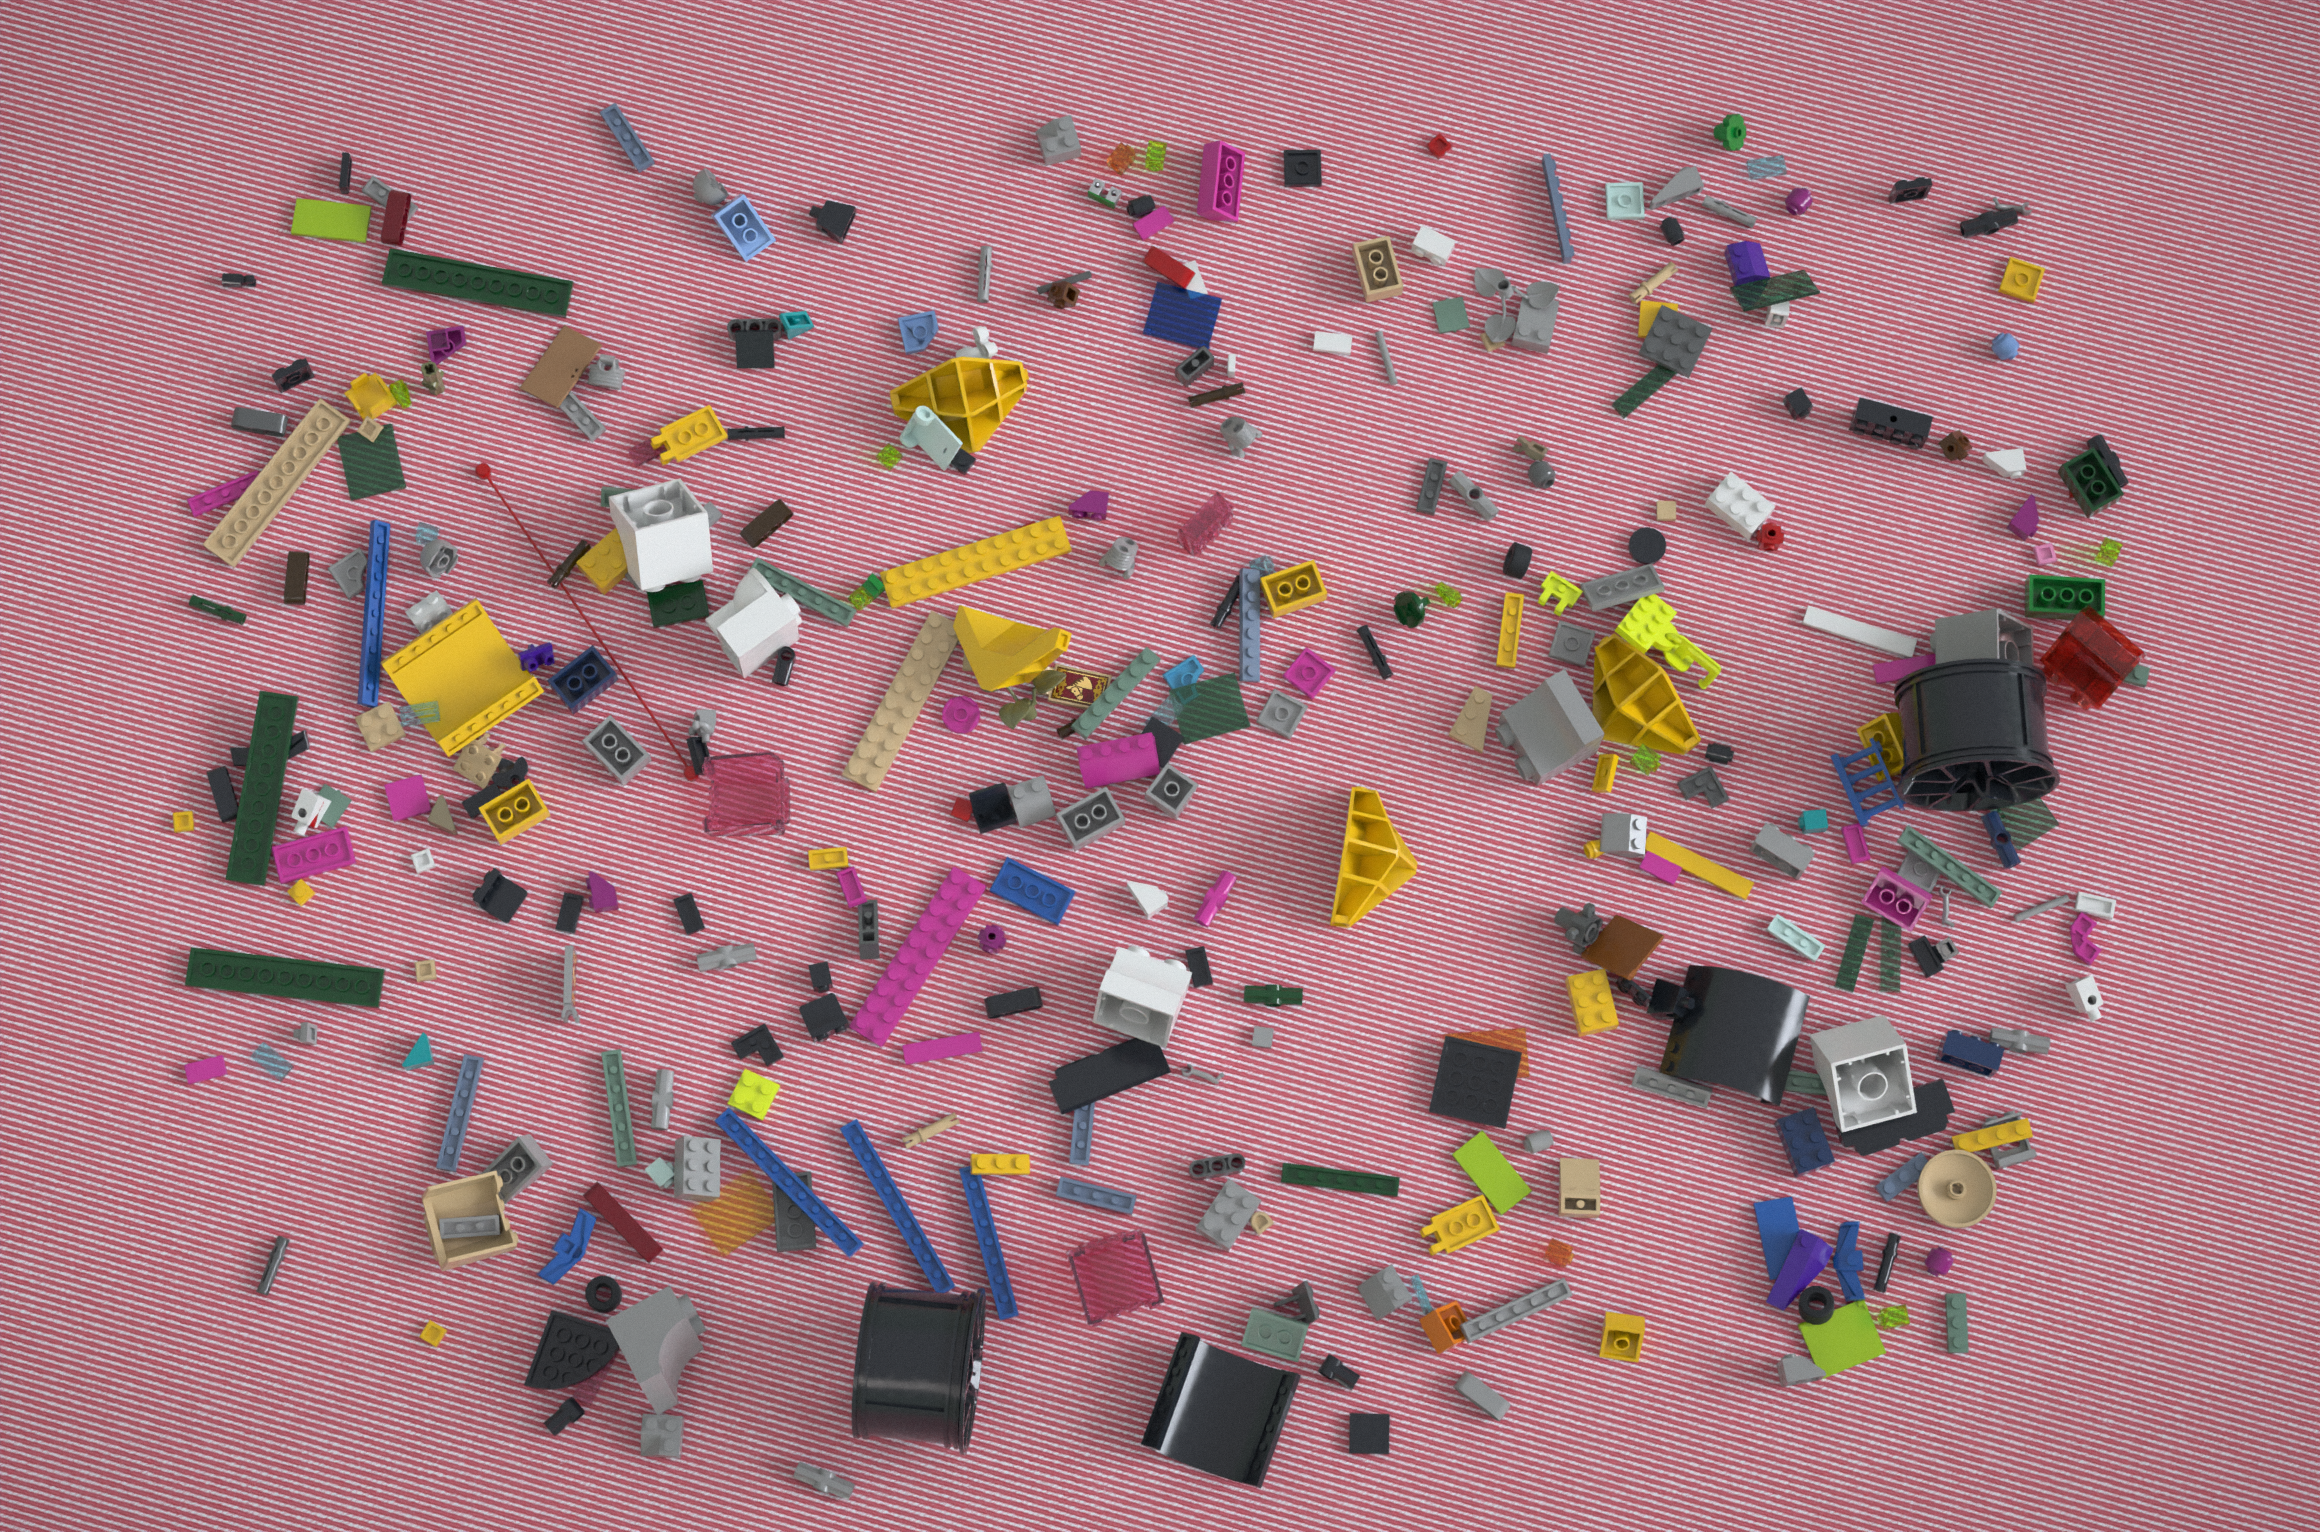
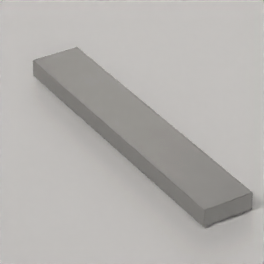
[1459,1278,1573,1344]

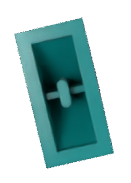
[779,311,815,340]
[402,1032,434,1071]

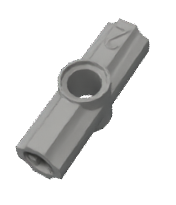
[1448,470,1500,522]
[696,943,757,972]
[1989,1027,2050,1055]
[651,1069,674,1130]
[793,1461,855,1501]

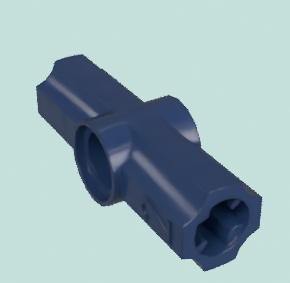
[1981,810,2021,870]

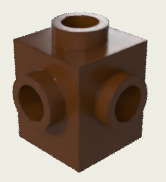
[1047,281,1080,309]
[1938,430,1972,461]

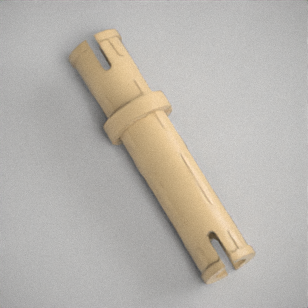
[1628,262,1678,304]
[902,1112,960,1149]

